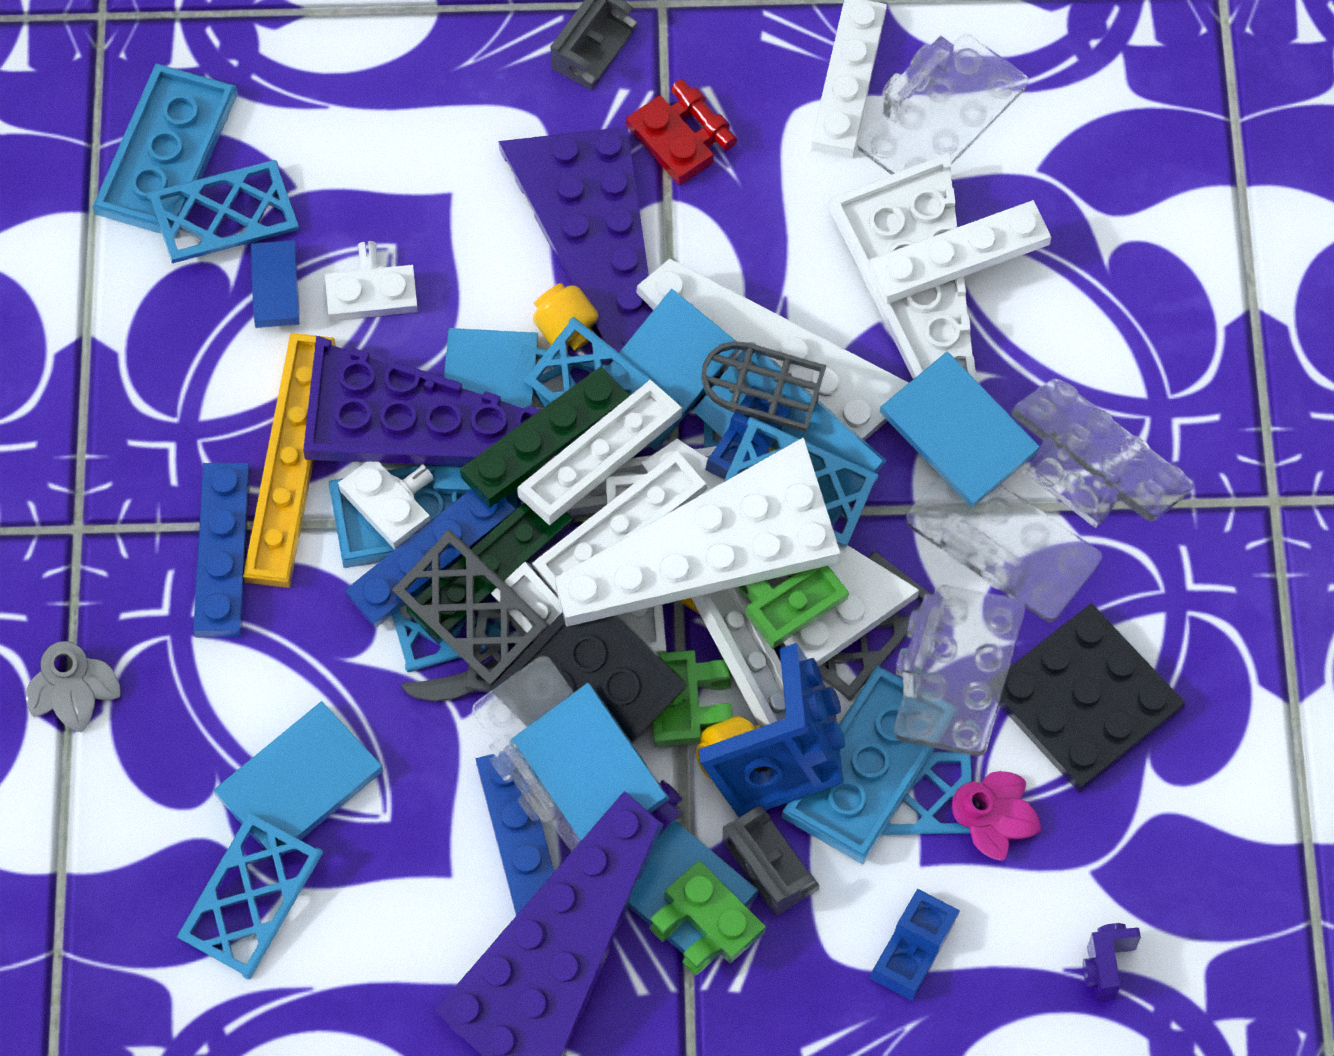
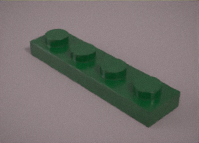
[460,366,630,508]
[406,503,574,644]

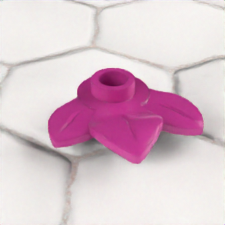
[952,771,1041,861]

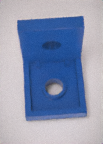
[699,643,845,818]

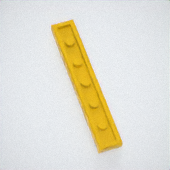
[243,333,336,588]

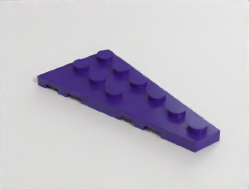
[498,127,653,362]
[303,335,541,466]
[434,791,663,1056]

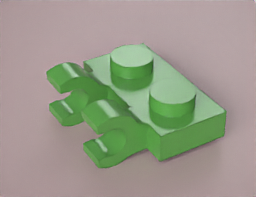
[738,566,849,649]
[653,650,733,747]
[649,860,766,976]

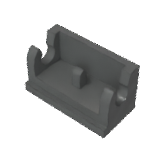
[550,0,637,90]
[722,805,820,917]

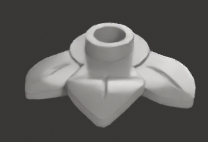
[26,641,121,732]

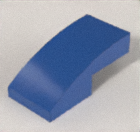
[251,240,300,328]
[705,386,792,479]
[870,888,960,1001]

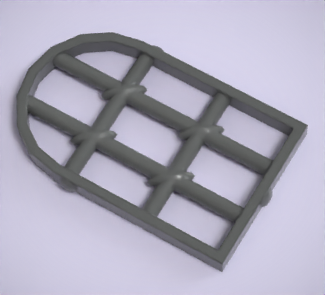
[701,341,827,433]

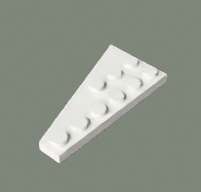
[828,153,977,381]
[636,258,908,441]
[555,437,841,627]
[640,439,919,666]

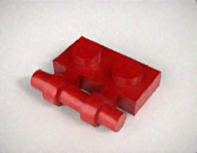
[626,79,737,186]

